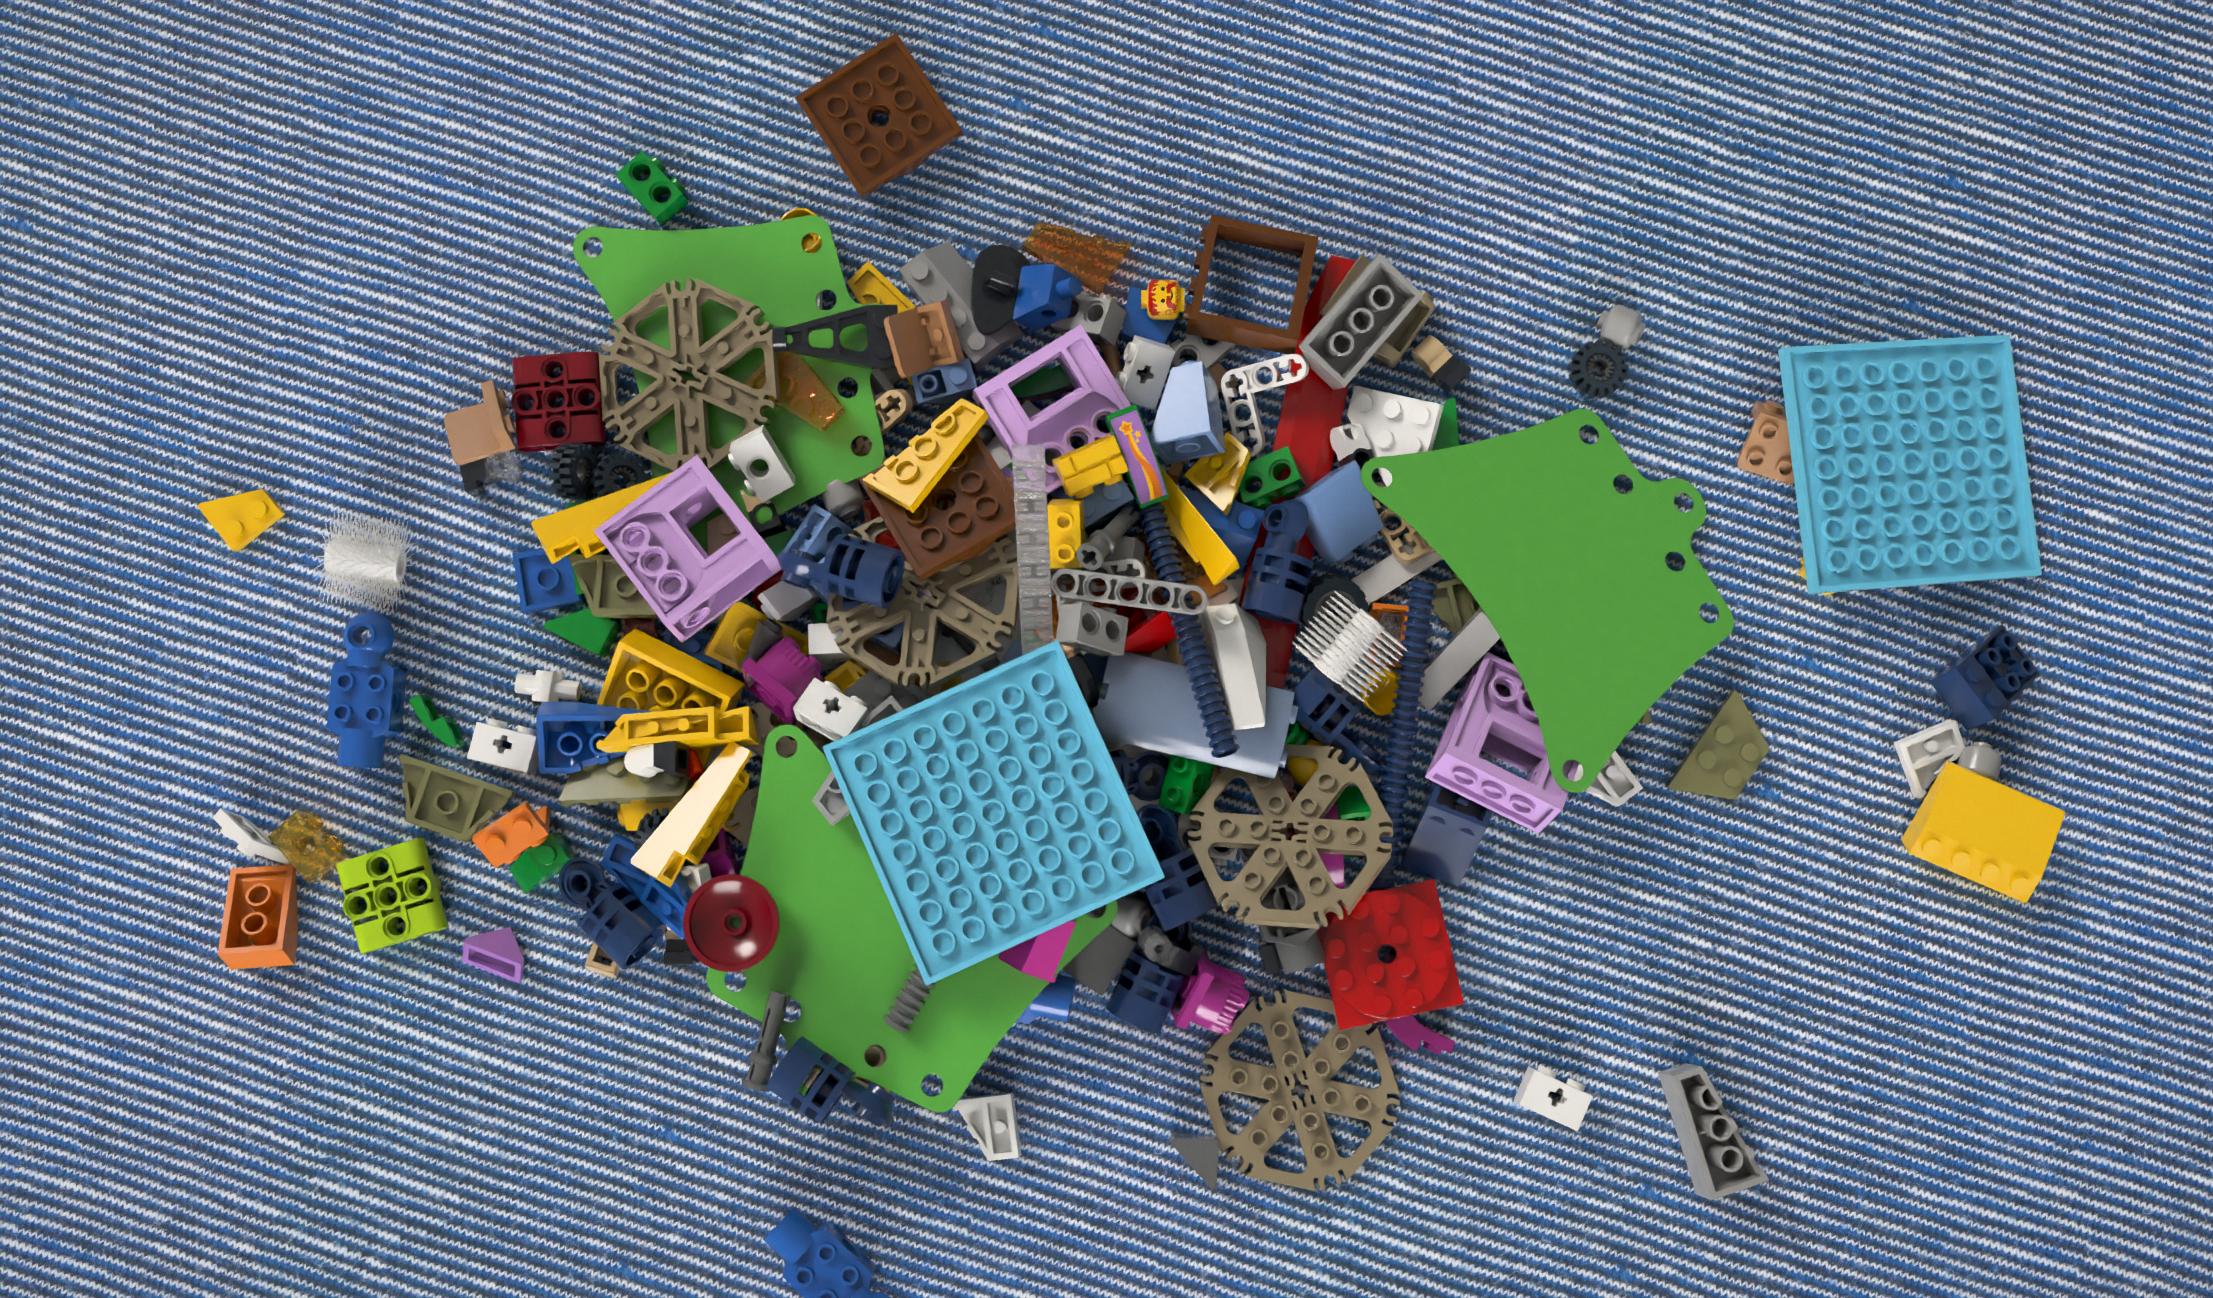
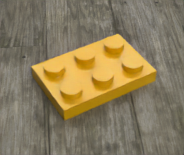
[703,601,809,673]

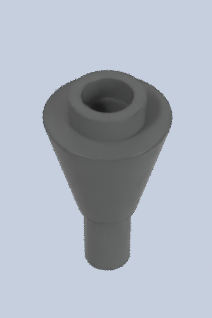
[738,618,785,671]

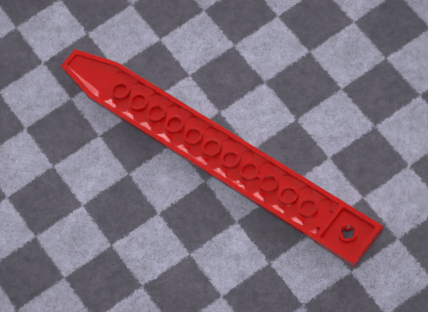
[1238,255,1356,690]

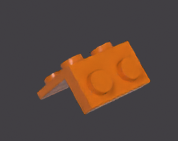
[472,801,550,868]

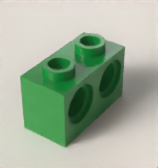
[615,151,688,227]
[1238,446,1306,510]

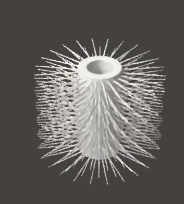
[315,511,414,611]
[1292,591,1407,702]

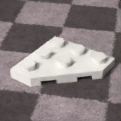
[1347,386,1444,487]

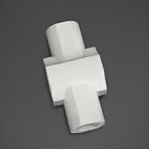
[515,670,582,702]

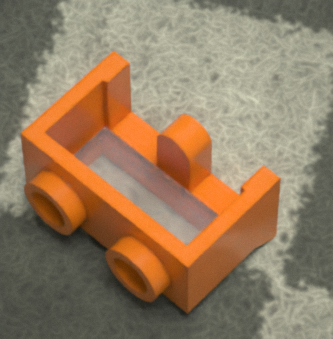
[1365,603,1409,669]

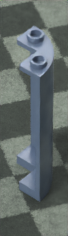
[1094,652,1298,779]

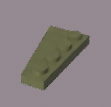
[558,755,695,807]

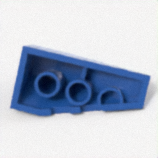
[1133,487,1264,575]
[536,702,652,773]

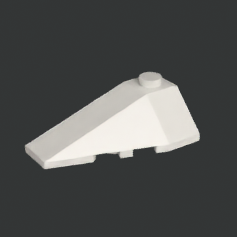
[1200,603,1266,730]

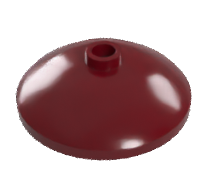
[683,874,780,972]

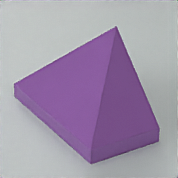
[462,927,524,984]

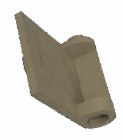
[1319,254,1436,368]

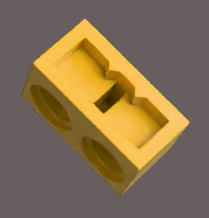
[1047,499,1086,569]

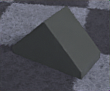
[1169,1133,1219,1190]

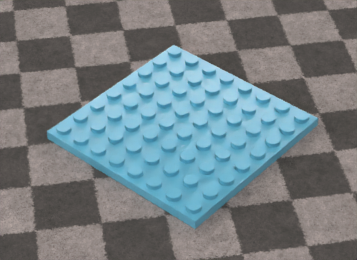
[1778,335,2042,594]
[822,640,1165,986]

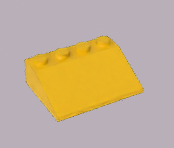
[597,628,745,769]
[1901,760,2066,903]

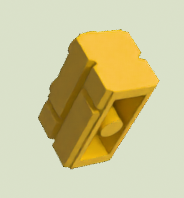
[1052,435,1128,499]

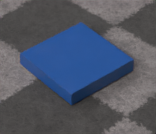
[512,548,585,614]

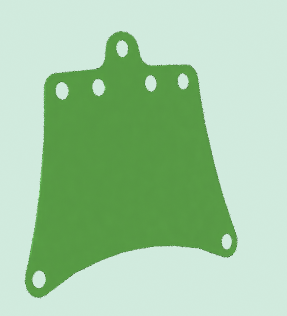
[573,215,885,554]
[1361,408,1734,793]
[706,724,1118,1113]

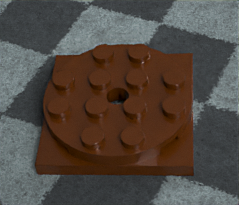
[795,33,963,199]
[859,433,1030,581]

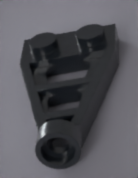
[773,304,898,369]

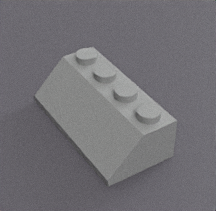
[899,241,1024,372]
[1299,253,1424,390]

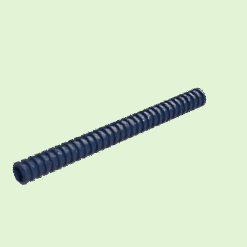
[1127,479,1240,758]
[1370,581,1437,890]

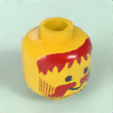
[1141,280,1185,320]

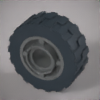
[1299,573,1369,644]

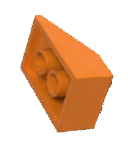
[217,864,298,970]

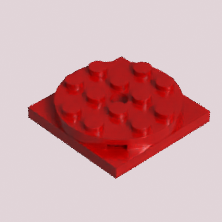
[1317,879,1464,1030]

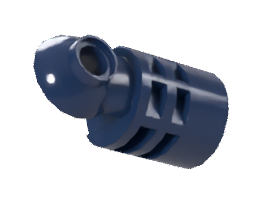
[1241,499,1314,624]
[777,534,905,609]
[1292,665,1383,772]
[1109,749,1169,802]
[1136,804,1218,931]
[558,857,666,970]
[1106,913,1192,1034]
[766,1036,896,1126]

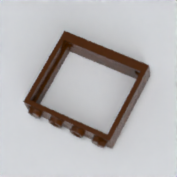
[1183,215,1318,355]

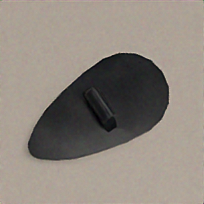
[971,245,1031,335]

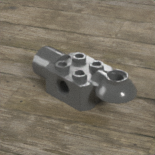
[1238,823,1327,974]

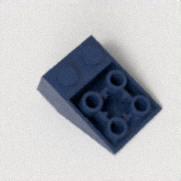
[1929,624,2040,731]
[1401,781,1493,886]

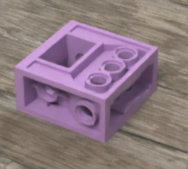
[972,324,1147,501]
[594,455,781,643]
[1425,652,1579,834]

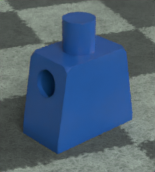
[1013,264,1082,332]
[1121,286,1185,345]

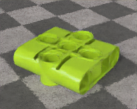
[336,838,449,954]

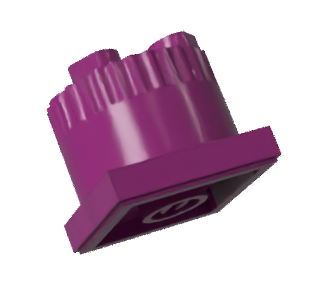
[742,636,824,725]
[1171,949,1249,1034]

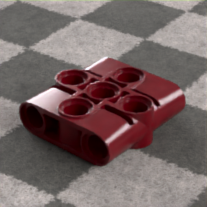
[511,351,606,452]

